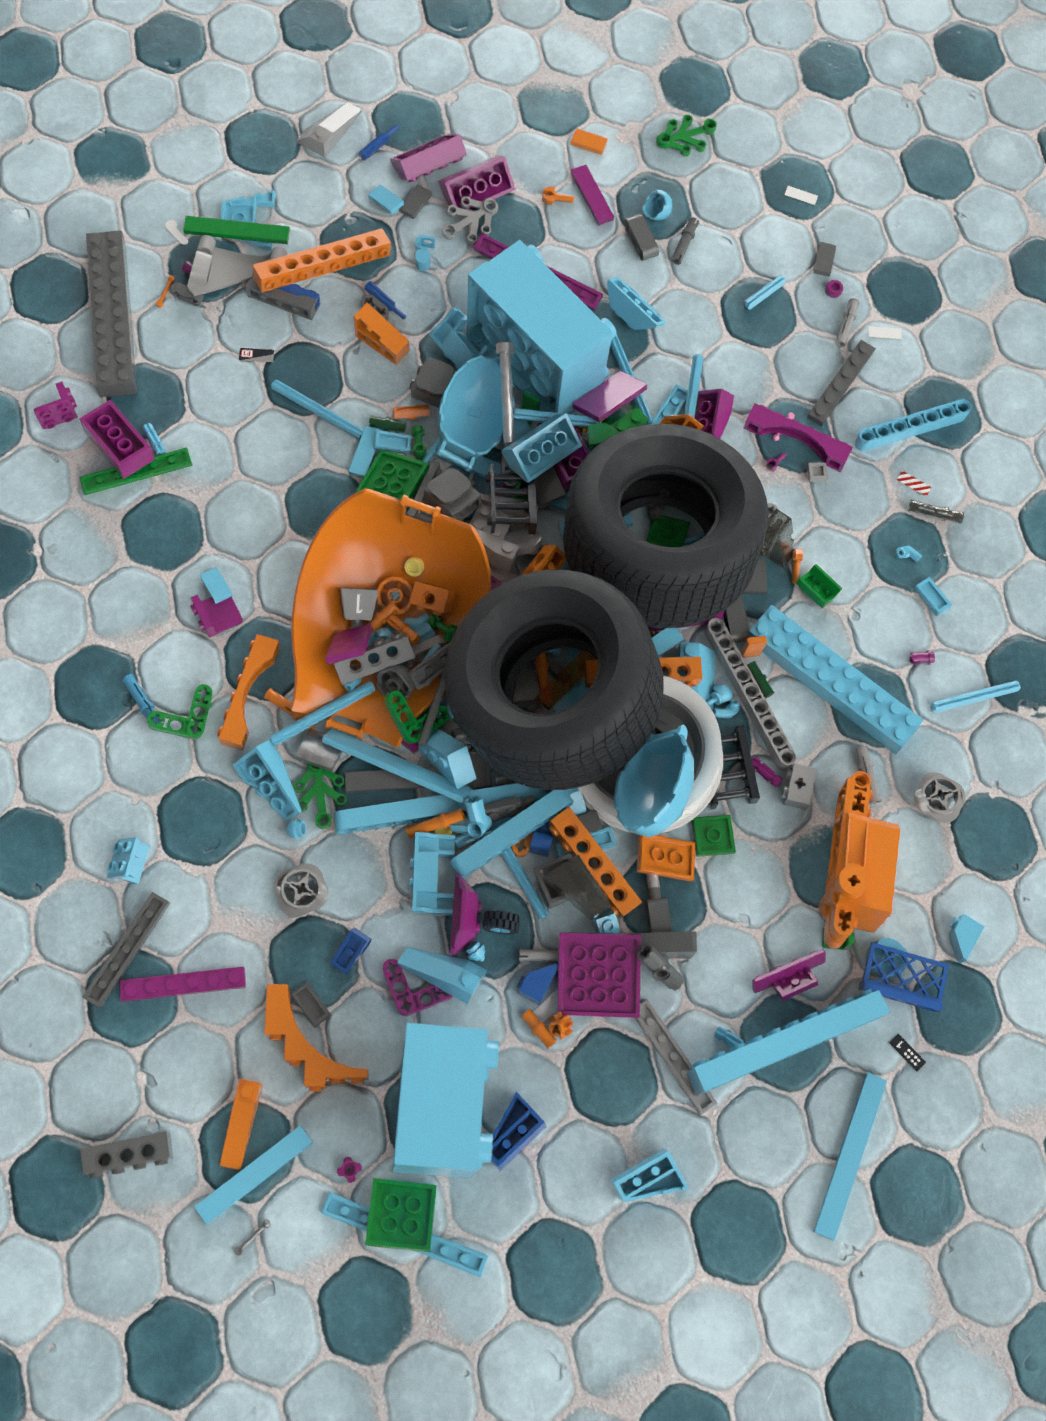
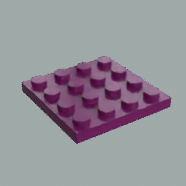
[558,932,641,1018]

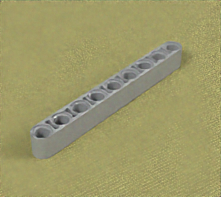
[705,618,796,770]

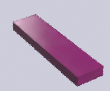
[571,165,614,226]

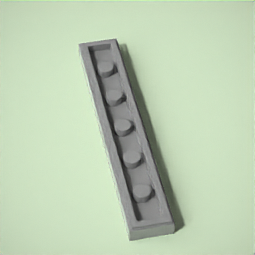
[635,999,718,1115]

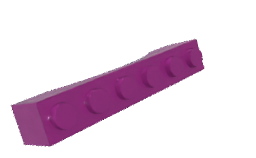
[743,403,853,472]

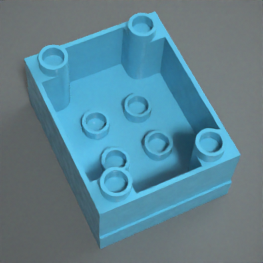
[467,240,616,415]
[392,1023,499,1178]

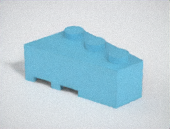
[609,1149,689,1202]

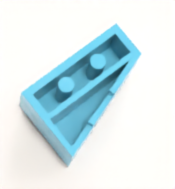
[418,728,476,789]

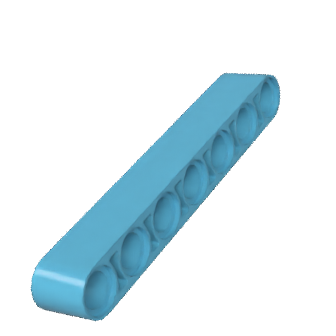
[855,399,971,451]
[450,790,574,878]

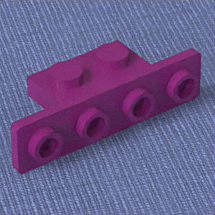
[752,949,826,1001]

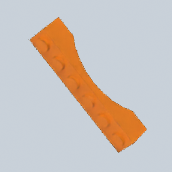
[217,634,281,751]

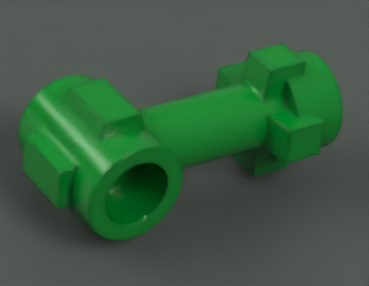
[411,425,427,460]
[427,614,458,642]

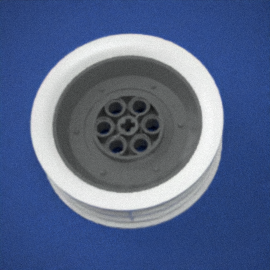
[578,676,723,834]

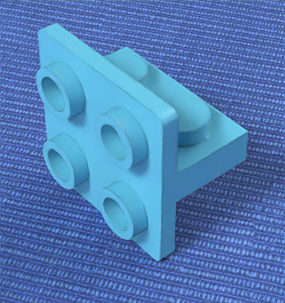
[107,837,150,884]

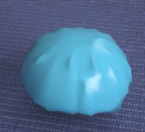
[642,190,672,220]

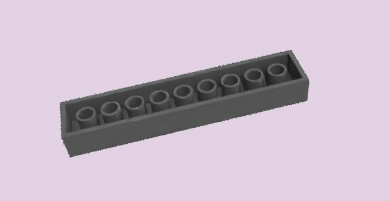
[86,230,137,398]

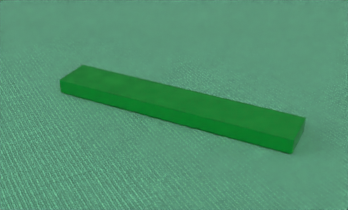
[183,216,290,245]
[79,447,193,495]

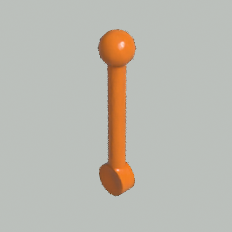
[156,275,175,308]

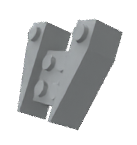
[470,494,539,572]

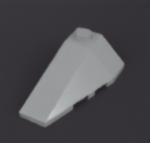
[297,102,362,157]

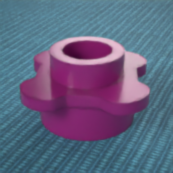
[337,1157,362,1183]

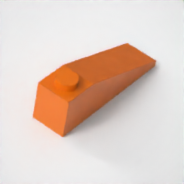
[220,1079,263,1170]

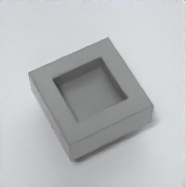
[807,463,828,482]

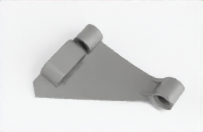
[187,235,287,296]

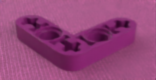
[383,959,452,1017]

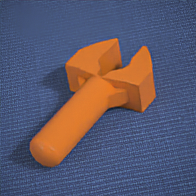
[542,186,575,205]
[792,548,803,584]

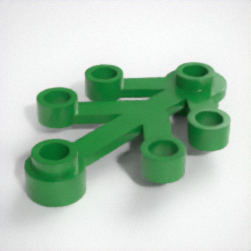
[656,114,717,157]
[294,764,347,829]

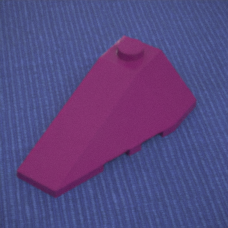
[694,388,734,439]

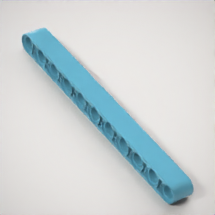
[334,783,547,834]

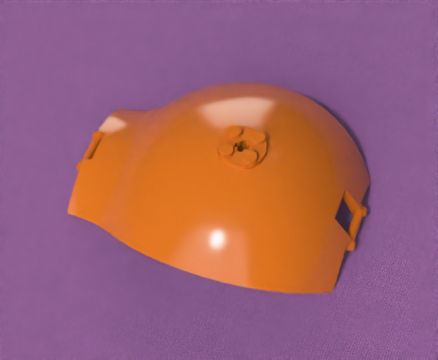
[290,488,491,748]

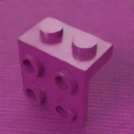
[33,381,78,429]
[190,594,243,638]

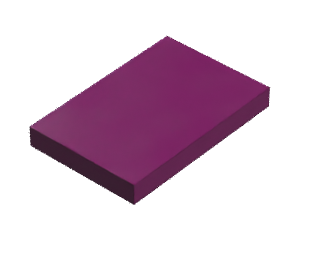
[325,623,373,664]

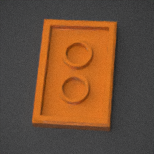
[637,835,695,882]

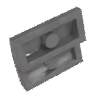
[295,729,343,772]

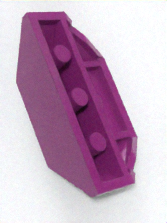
[450,874,482,957]

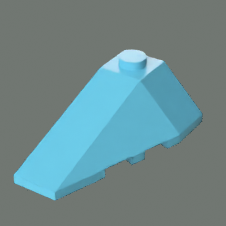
[232,740,302,821]

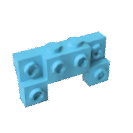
[429,308,500,370]
[409,832,455,916]

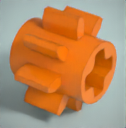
[548,1012,574,1040]

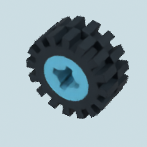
[482,910,520,935]

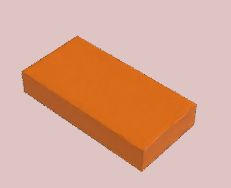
[571,128,608,155]
[740,636,767,658]

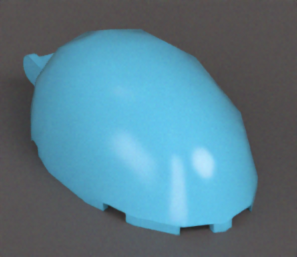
[436,355,514,472]
[614,725,694,837]

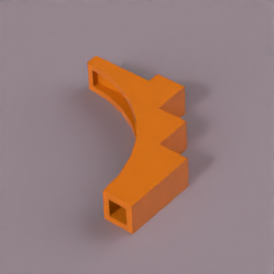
[264,984,369,1092]

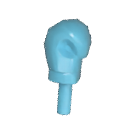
[706,684,733,705]

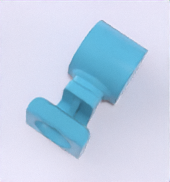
[415,235,435,271]

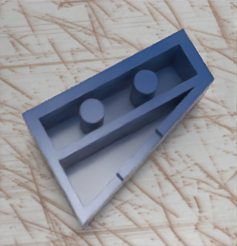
[491,1091,546,1171]

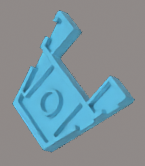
[221,190,276,251]

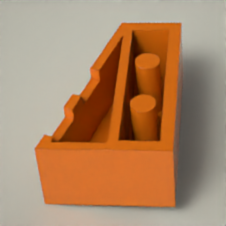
[353,303,410,365]

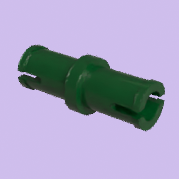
[369,416,407,433]
[747,661,775,699]

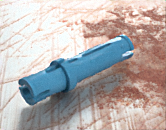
[122,674,162,725]

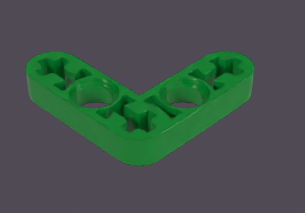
[147,684,213,740]
[384,691,449,743]

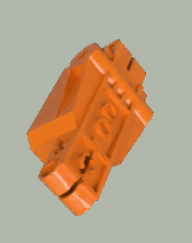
[818,771,900,949]

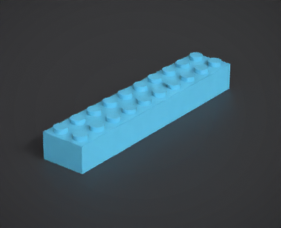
[748,605,924,754]
[687,989,890,1096]

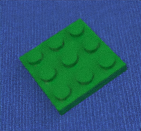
[355,449,430,500]
[365,1178,437,1253]

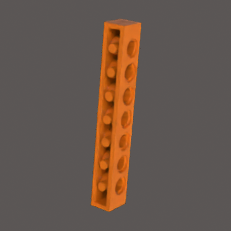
[253,229,391,292]

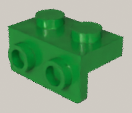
[796,564,842,608]

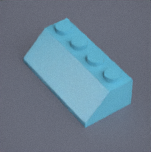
[501,413,582,483]
[677,642,715,712]

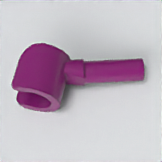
[766,452,787,471]

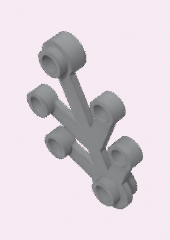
[442,196,498,245]

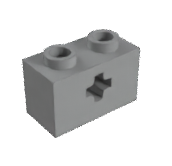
[782,763,817,810]

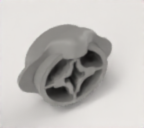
[914,772,966,823]
[274,863,328,917]

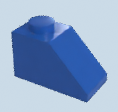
[517,964,559,1005]

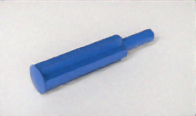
[359,125,399,161]
[364,281,406,320]

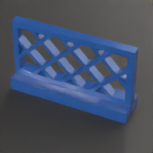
[858,942,949,1012]

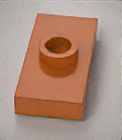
[393,404,430,420]

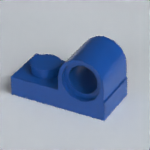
[529,819,553,858]
[330,928,372,975]

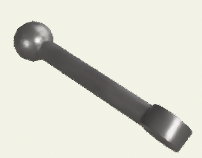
[234,1219,270,1255]

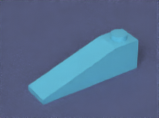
[397,947,487,1004]

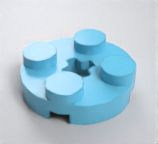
[866,938,907,979]

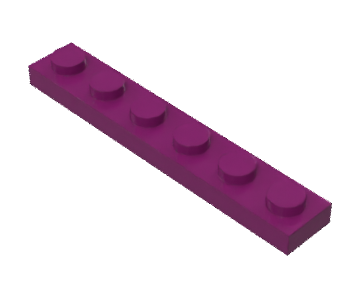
[120,966,246,1002]

